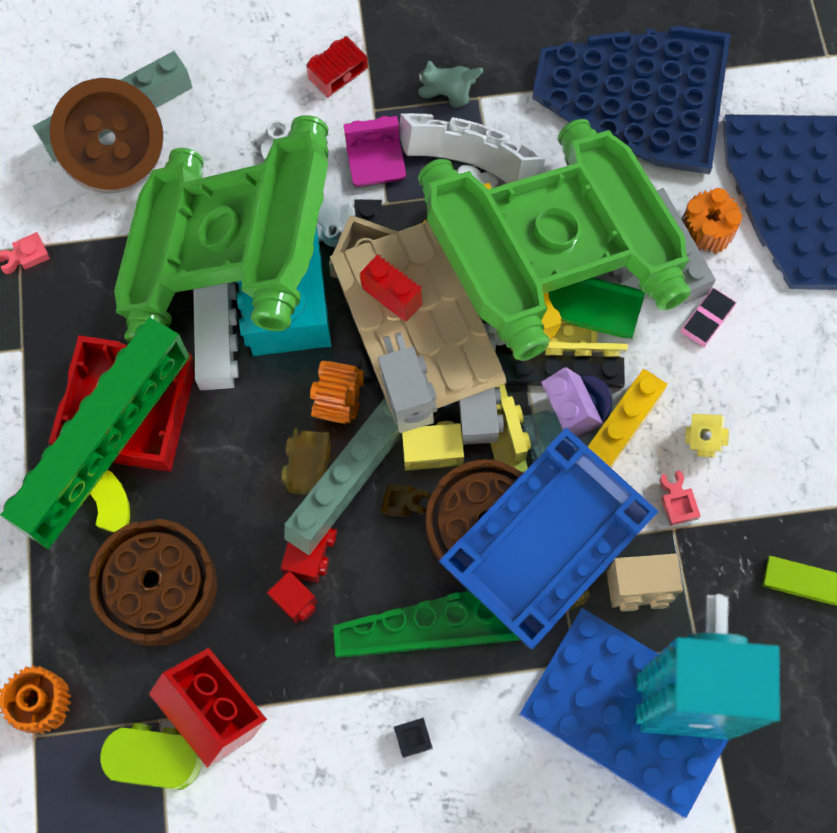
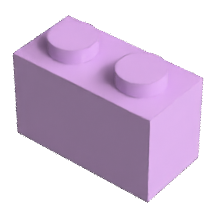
[541,367,603,439]

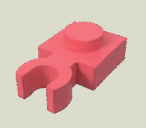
[0,232,50,274]
[659,470,701,526]

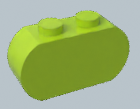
[100,723,202,790]

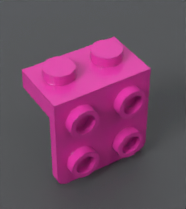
[343,116,406,187]

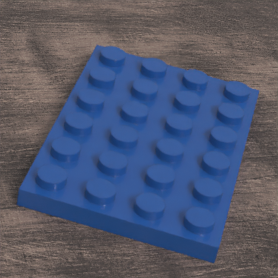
[519,608,728,819]

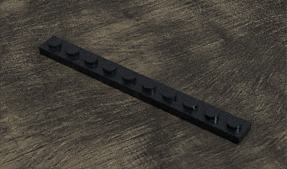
[338,350,625,388]

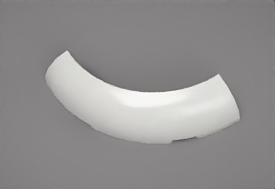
[399,114,546,183]

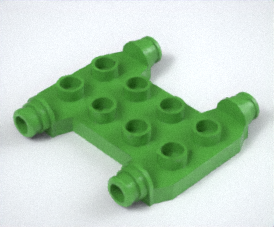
[114,115,329,344]
[418,119,691,361]

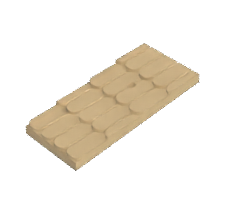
[330,221,506,424]

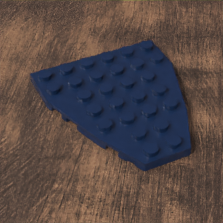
[532,26,731,175]
[723,114,837,290]

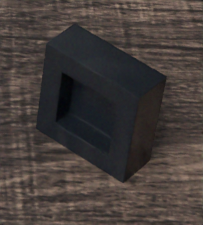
[354,199,382,225]
[394,717,433,759]

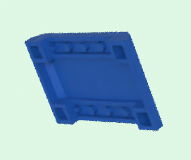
[439,427,659,650]

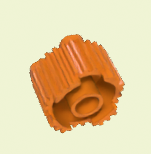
[682,188,742,254]
[310,361,364,424]
[0,666,71,734]

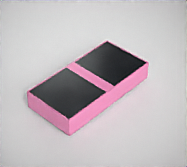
[681,287,737,348]

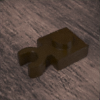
[380,484,431,517]

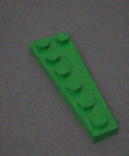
[333,591,520,658]

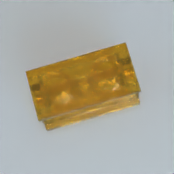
[281,428,332,495]

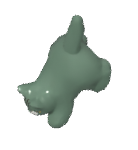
[418,61,483,108]

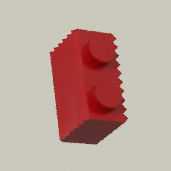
[306,36,368,98]
[359,255,423,322]

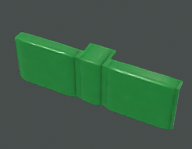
[548,277,645,339]

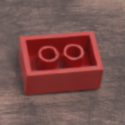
[149,648,267,768]

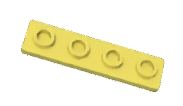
[511,321,628,357]
[490,384,531,472]

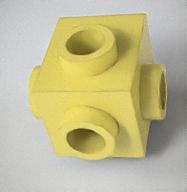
[685,414,729,457]

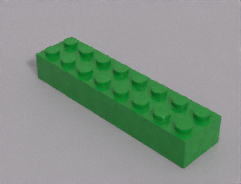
[0,317,190,550]

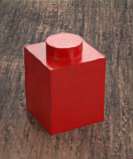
[267,571,317,624]

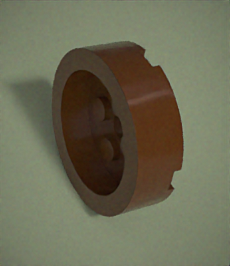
[50,78,163,193]
[426,459,524,571]
[89,519,217,646]

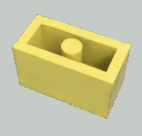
[402,421,464,471]

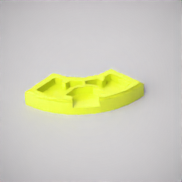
[90,470,130,533]

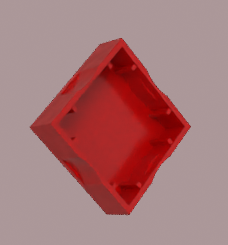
[49,335,195,472]

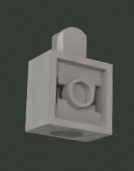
[378,332,437,433]

